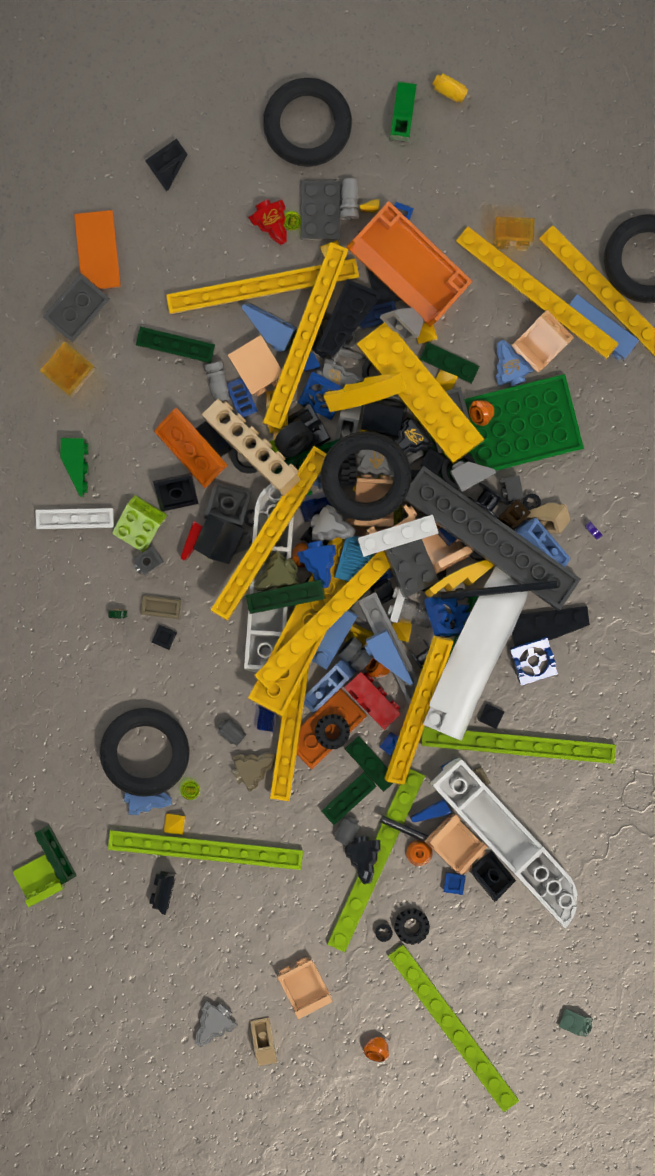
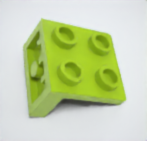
[112,495,168,552]
[13,854,65,908]

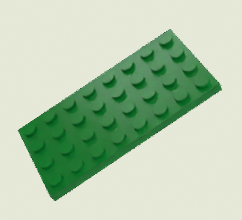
[417,374,584,481]

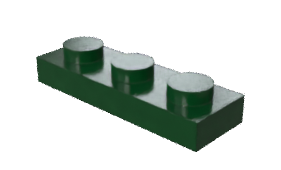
[419,342,480,384]
[345,736,393,792]
[321,772,377,825]
[34,825,77,884]

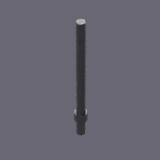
[440,581,558,600]

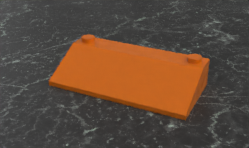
[346,201,473,327]

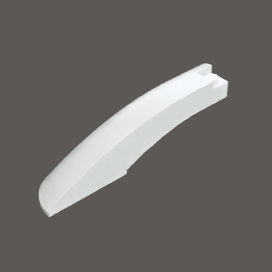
[244,484,295,672]
[423,566,528,741]
[430,758,578,928]

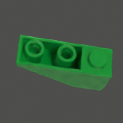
[390,82,417,142]
[60,438,89,498]

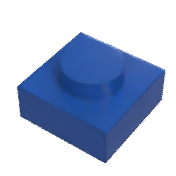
[380,732,399,757]
[443,872,466,895]

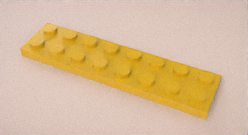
[357,322,484,464]

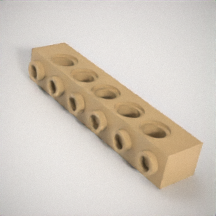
[201,399,300,496]

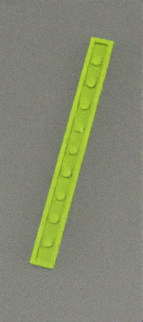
[421,727,616,764]
[327,769,425,952]
[108,830,303,870]
[388,944,519,1112]

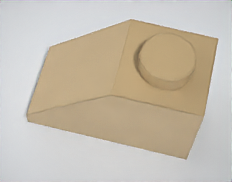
[524,503,571,534]
[250,1018,277,1066]

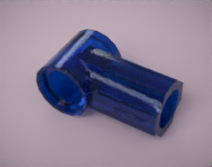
[300,497,333,522]
[257,705,276,732]

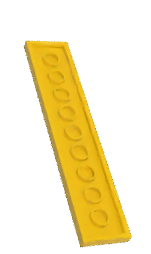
[248,537,348,717]

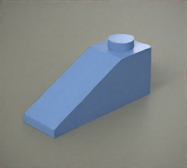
[241,303,298,352]
[515,518,571,567]
[312,610,358,670]
[364,629,413,685]
[304,659,357,714]

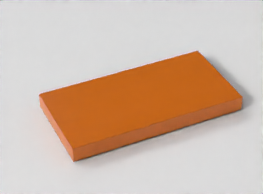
[74,210,121,289]
[154,408,228,488]
[297,688,367,770]

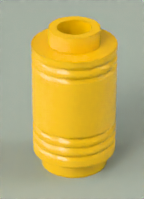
[432,73,469,103]

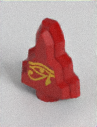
[248,199,287,245]

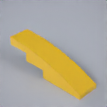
[324,372,407,412]
[424,560,494,597]

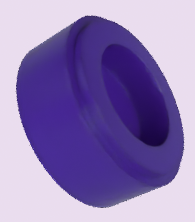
[585,521,603,540]

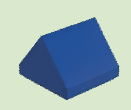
[303,352,320,372]

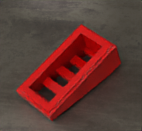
[181,521,203,561]

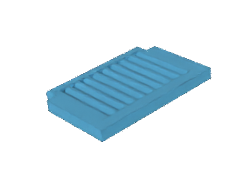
[334,535,373,582]

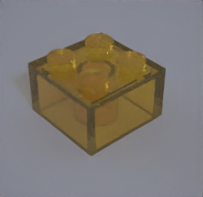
[493,217,535,251]
[40,342,96,398]

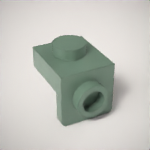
[559,1009,593,1037]

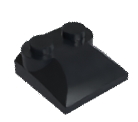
[149,871,177,915]

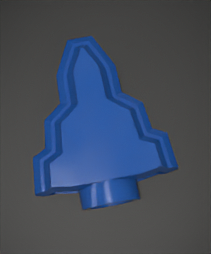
[297,541,336,589]

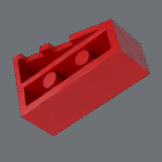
[344,672,401,730]

